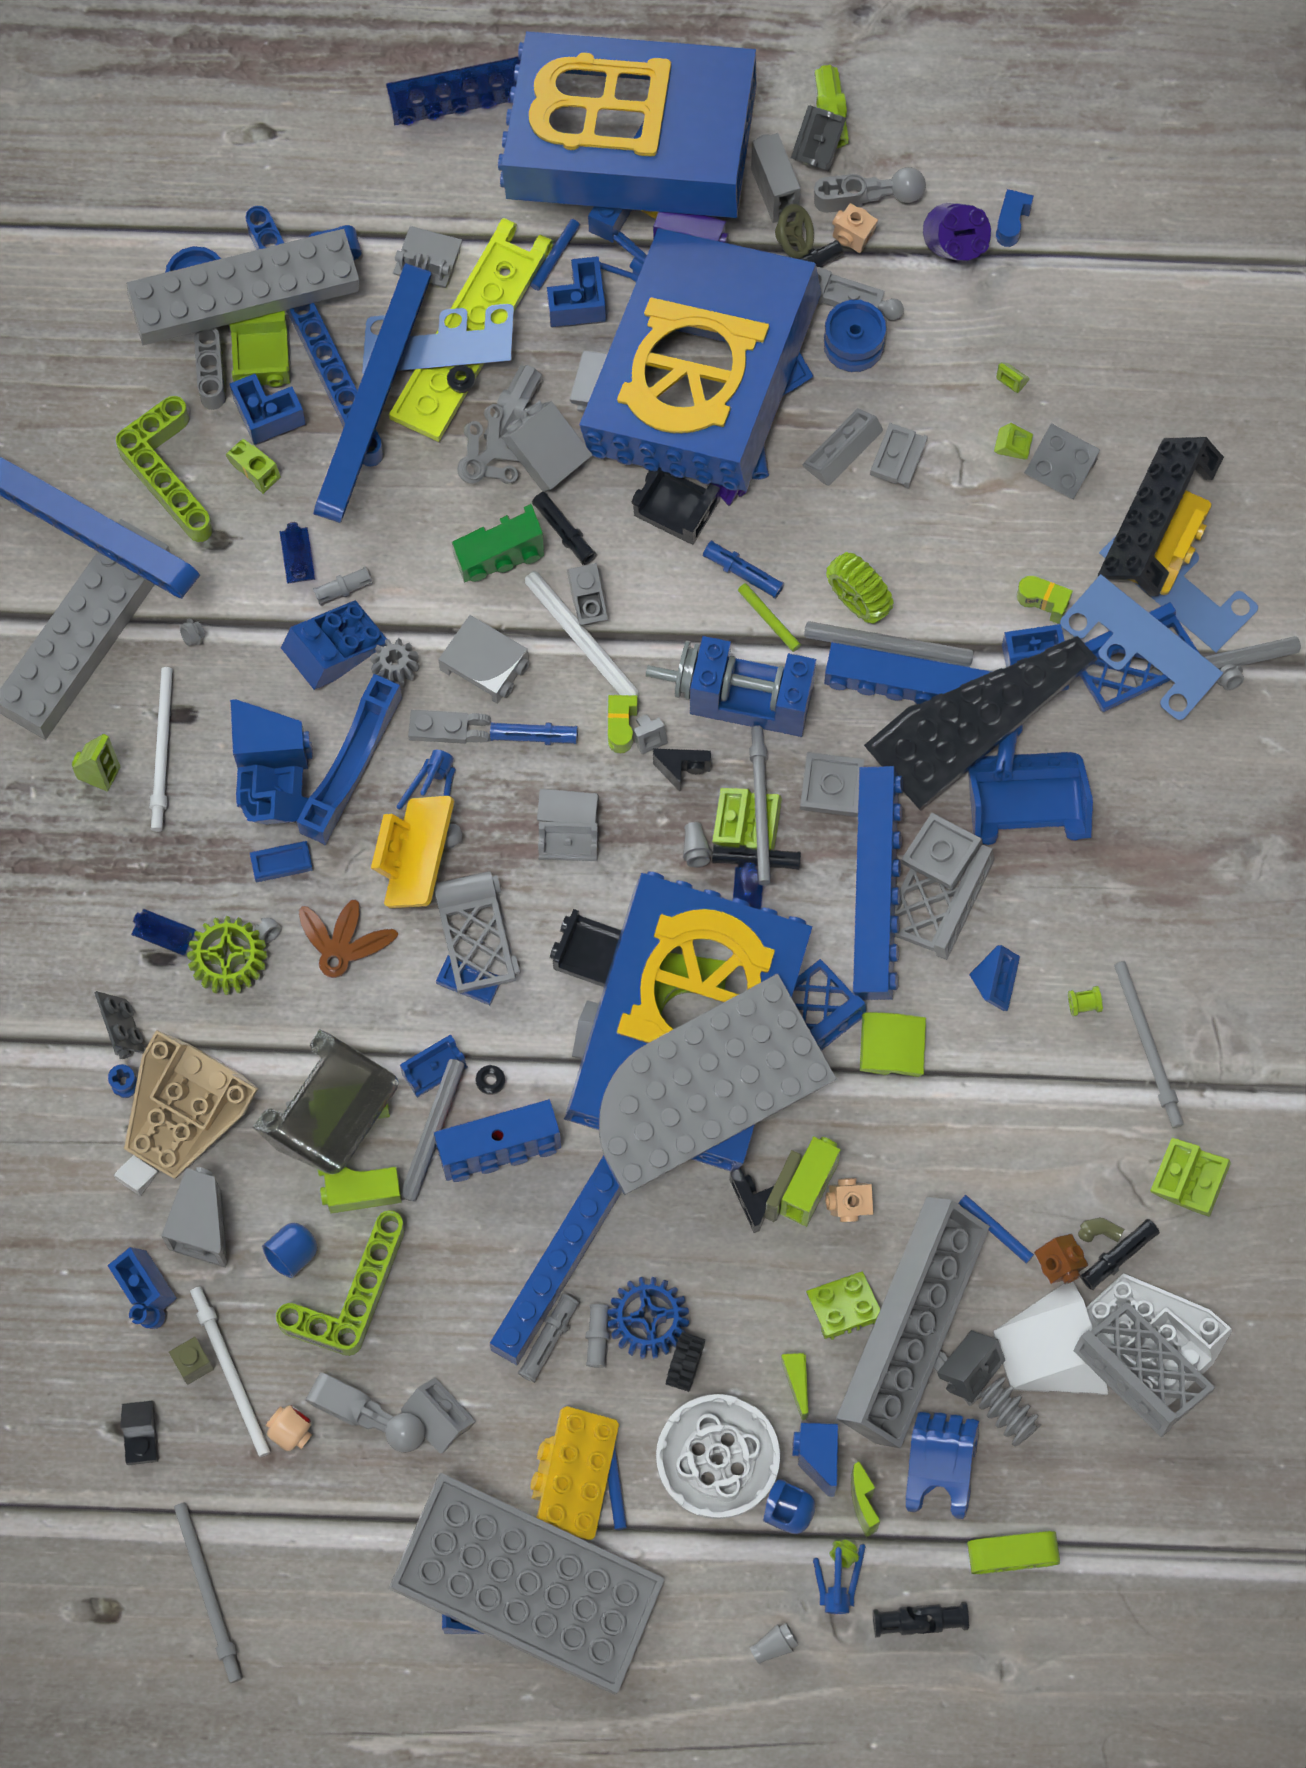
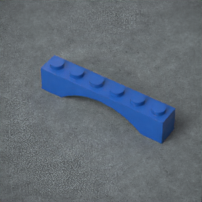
[297,674,402,845]

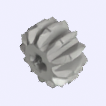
[370,638,419,687]

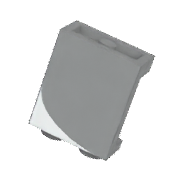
[438,615,530,704]

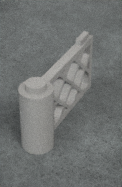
[434,871,520,994]

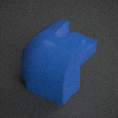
[236,764,309,825]

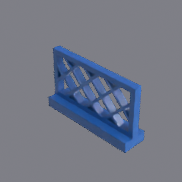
[1080,602,1200,712]
[794,959,866,1051]

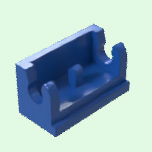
[400,1034,468,1098]

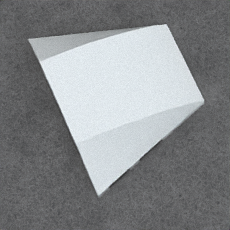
[993,1282,1108,1395]

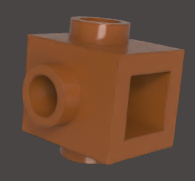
[1034,1234,1089,1284]

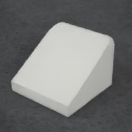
[114,1155,158,1196]

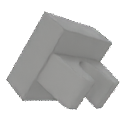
[633,714,668,754]

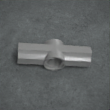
[484,365,542,440]

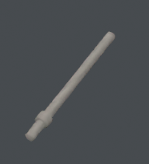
[749,726,770,885]
[1114,961,1184,1128]
[174,1503,242,1683]

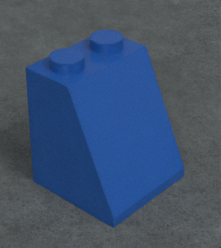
[230,699,313,770]

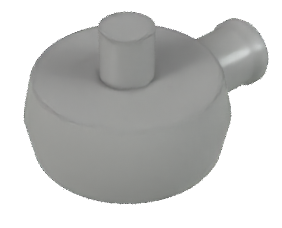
[444,823,462,848]

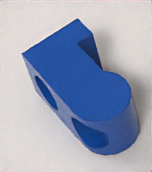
[996,189,1034,247]

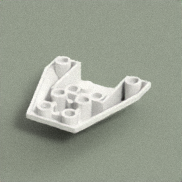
[1086,1273,1232,1406]

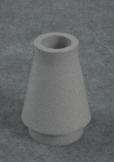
[683,822,712,868]
[750,1623,799,1664]

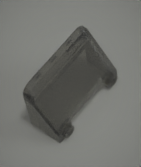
[253,1029,398,1174]

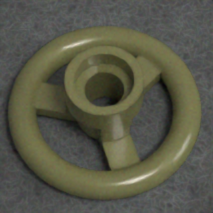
[775,204,814,259]

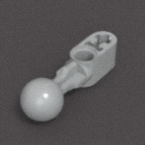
[814,167,926,213]
[305,1373,425,1453]

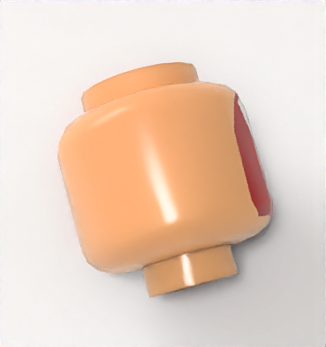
[265,1405,312,1451]

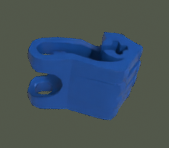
[906,1412,979,1519]

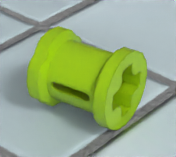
[1068,986,1103,1016]

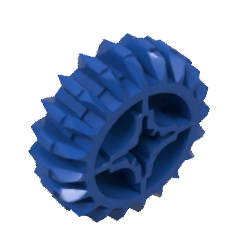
[607,1277,689,1359]

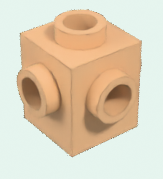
[832,203,878,253]
[825,1178,873,1222]

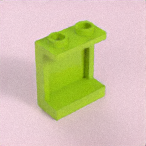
[229,311,290,387]

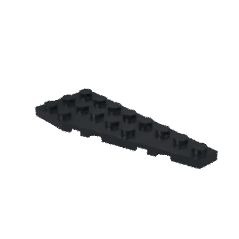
[864,636,1097,811]

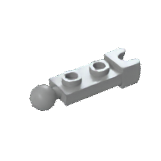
[817,267,904,320]

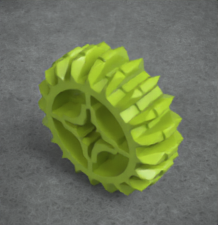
[826,552,894,624]
[187,916,267,995]

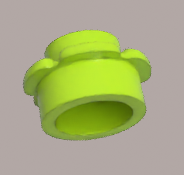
[829,1539,859,1568]

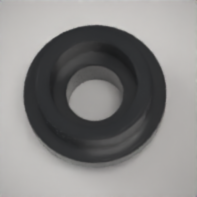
[447,365,475,393]
[475,1065,505,1095]

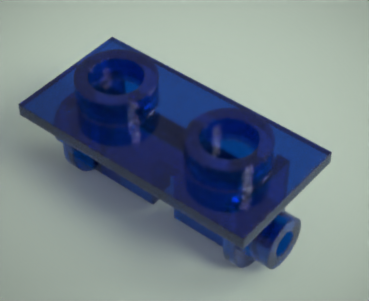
[279,522,315,584]
[733,863,763,910]
[131,909,197,956]

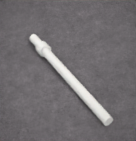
[149,667,173,832]
[190,1286,270,1457]

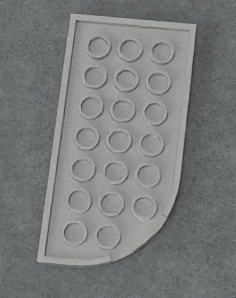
[599,974,837,1195]

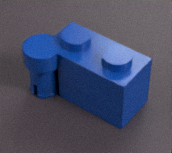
[107,1247,177,1329]

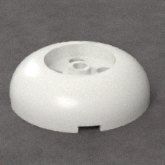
[656,1394,780,1519]

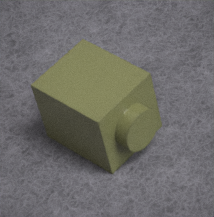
[169,1337,214,1385]

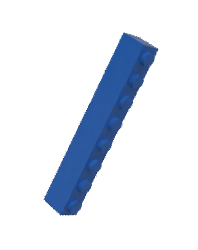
[853,766,903,1000]
[490,1155,622,1366]

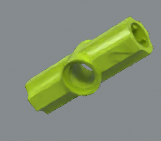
[814,65,849,149]

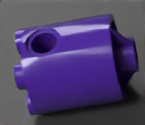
[923,203,991,261]

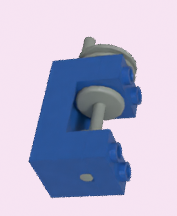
[646,636,816,737]

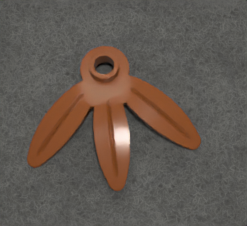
[299,900,398,978]

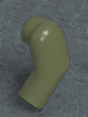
[1078,1217,1125,1242]

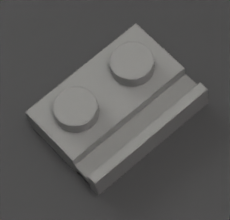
[870,423,928,488]

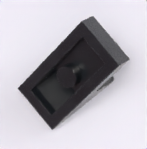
[653,748,711,791]
[729,1168,774,1233]
[120,1400,158,1466]

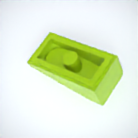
[781,1353,808,1420]

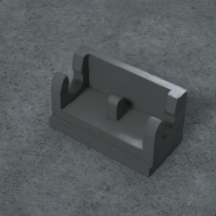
[791,105,846,171]
[937,1330,1005,1403]

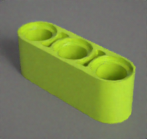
[967,1531,1060,1574]

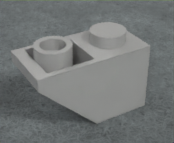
[567,563,608,625]

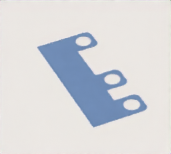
[362,304,514,374]
[1099,536,1258,652]
[1060,574,1223,720]

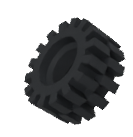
[665,1332,705,1392]

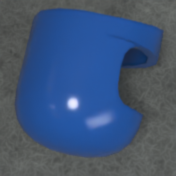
[262,1223,318,1278]
[763,1479,816,1534]

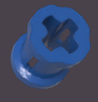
[108,1064,137,1098]

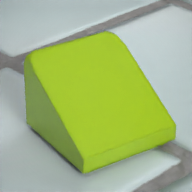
[996,362,1029,393]
[994,423,1033,460]

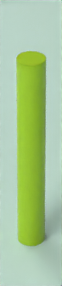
[738,583,801,652]

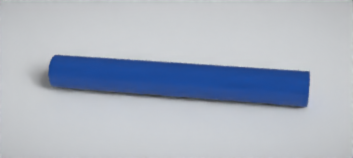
[530,219,580,291]
[958,1195,1034,1264]
[607,1446,627,1530]

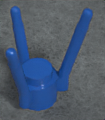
[600,232,647,282]
[396,749,456,810]
[813,1544,866,1614]

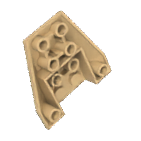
[124,1030,258,1179]

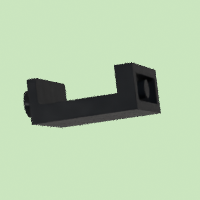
[631,467,720,545]
[550,909,621,987]

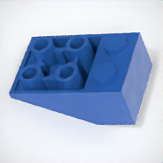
[281,600,387,690]

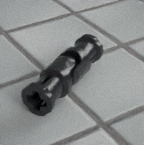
[872,1602,969,1638]

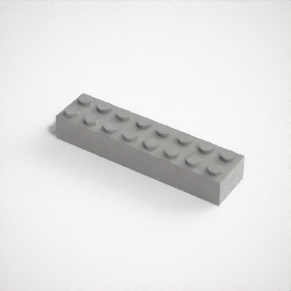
[126,229,359,346]
[0,519,170,740]
[836,1197,990,1449]

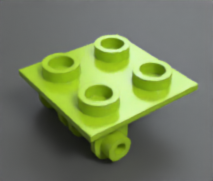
[806,1271,880,1340]

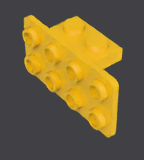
[1130,490,1211,595]
[371,796,454,908]
[531,1406,619,1540]

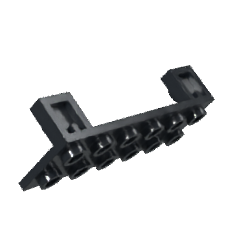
[1098,437,1224,596]

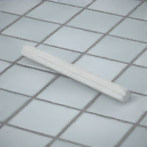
[525,571,639,697]

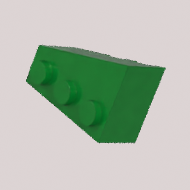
[452,504,544,583]

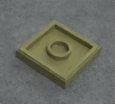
[765,1150,802,1222]

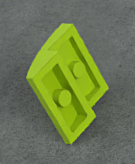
[712,788,782,850]
[860,1012,926,1077]
[1150,1137,1231,1217]
[851,1461,880,1538]

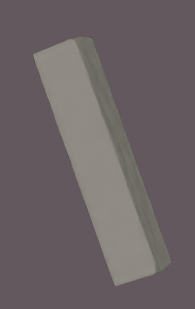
[802,408,883,486]

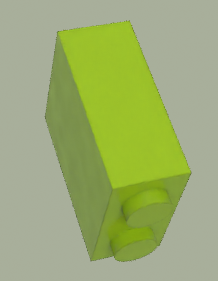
[780,1136,841,1227]

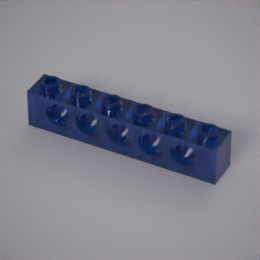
[386,57,521,126]

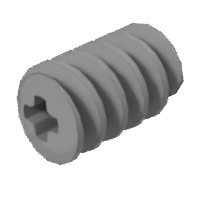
[977,1377,1042,1447]

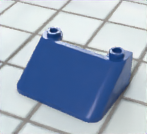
[968,752,1093,845]

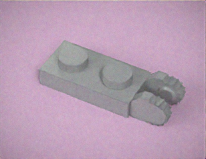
[408,710,491,744]

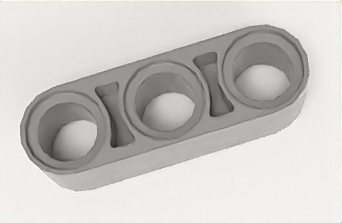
[194,328,226,410]

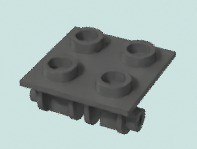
[1024,423,1100,500]
[94,991,144,1059]

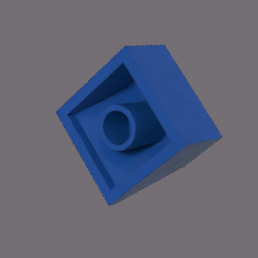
[792,1423,838,1497]

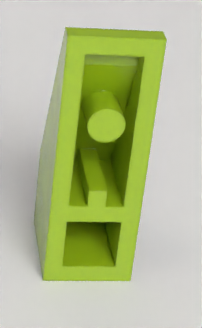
[72,734,121,792]

